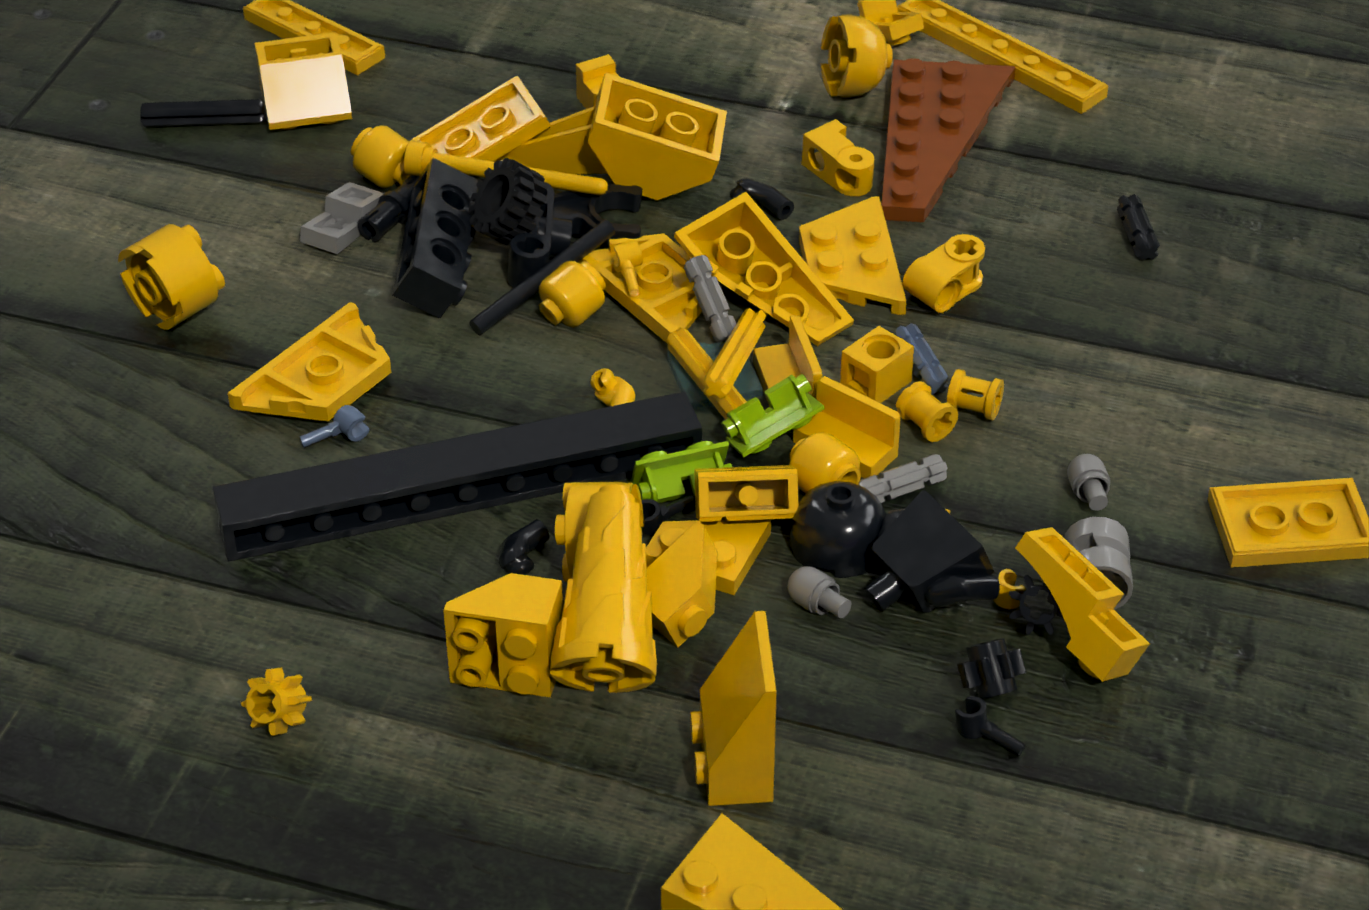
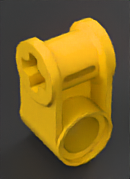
[902,234,985,313]

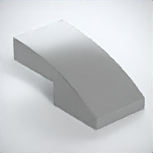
[300,182,384,254]

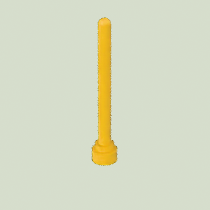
[404,140,608,195]

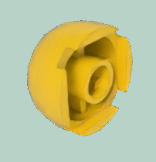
[821,15,893,97]

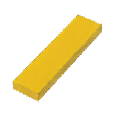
[243,0,385,76]

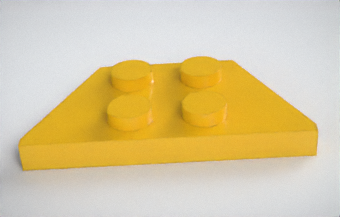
[799,196,906,315]
[578,233,702,344]
[228,301,392,422]

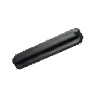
[140,99,265,127]

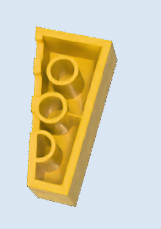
[661,813,843,910]

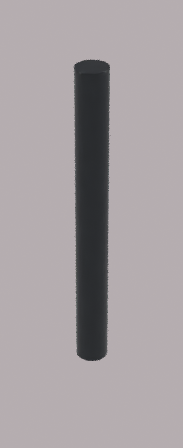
[469,219,616,336]

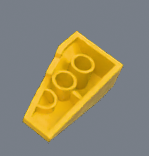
[674,192,854,346]

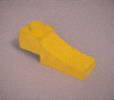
[1015,527,1150,682]

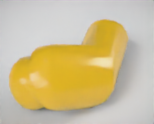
[590,368,636,407]

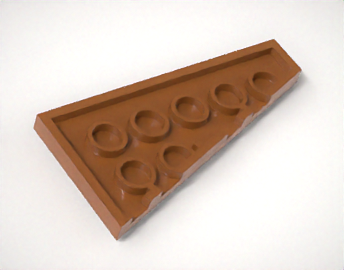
[881,58,1015,223]

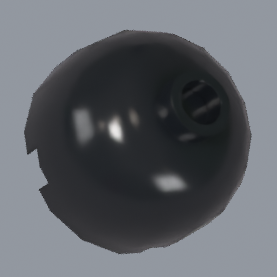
[790,481,886,578]

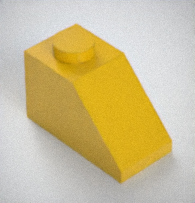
[647,520,718,648]

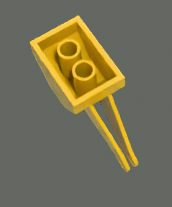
[494,72,727,200]

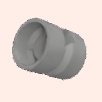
[1064,517,1133,610]

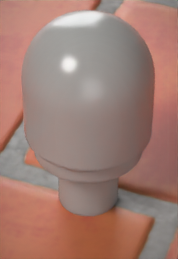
[1067,454,1110,511]
[787,566,852,618]

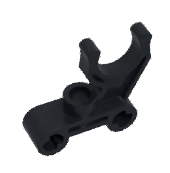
[507,181,643,288]

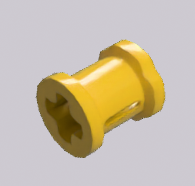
[947,369,1004,421]
[896,381,958,442]

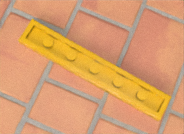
[897,0,1108,114]

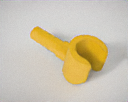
[613,240,643,297]

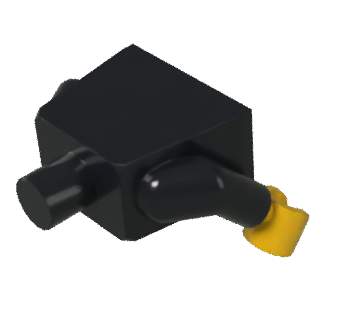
[864,490,1026,613]

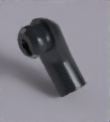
[729,178,794,220]
[499,519,550,575]

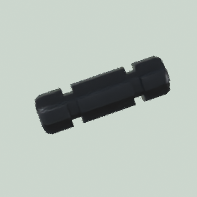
[1117,194,1160,261]

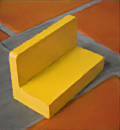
[753,315,822,407]
[793,376,901,478]

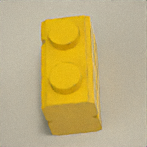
[694,465,799,522]

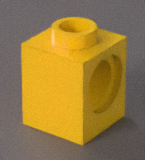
[840,326,914,403]

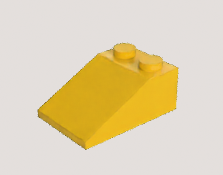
[690,611,777,806]

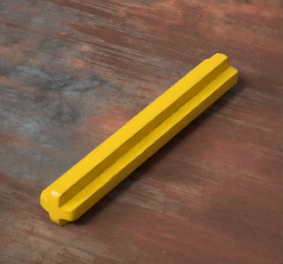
[703,308,766,399]

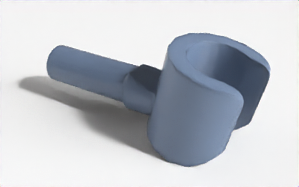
[299,405,369,447]

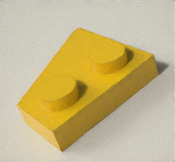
[646,519,771,595]

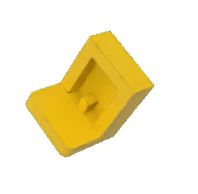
[857,0,924,45]

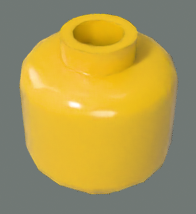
[351,125,410,189]
[539,261,606,328]
[789,432,861,493]

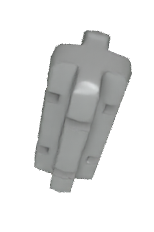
[684,255,736,343]
[858,454,948,503]

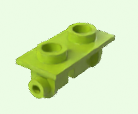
[721,374,825,457]
[630,441,732,503]

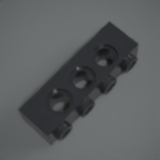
[392,158,478,318]

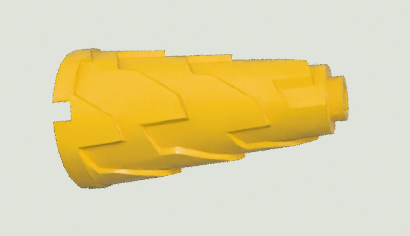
[550,484,657,693]

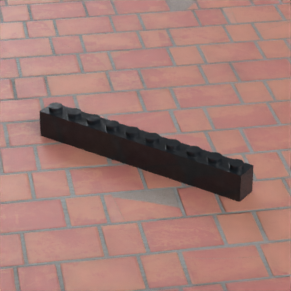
[213,391,702,562]

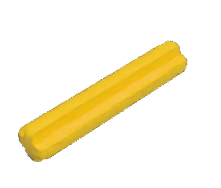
[667,328,747,420]

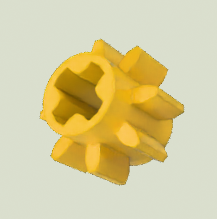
[241,667,312,736]

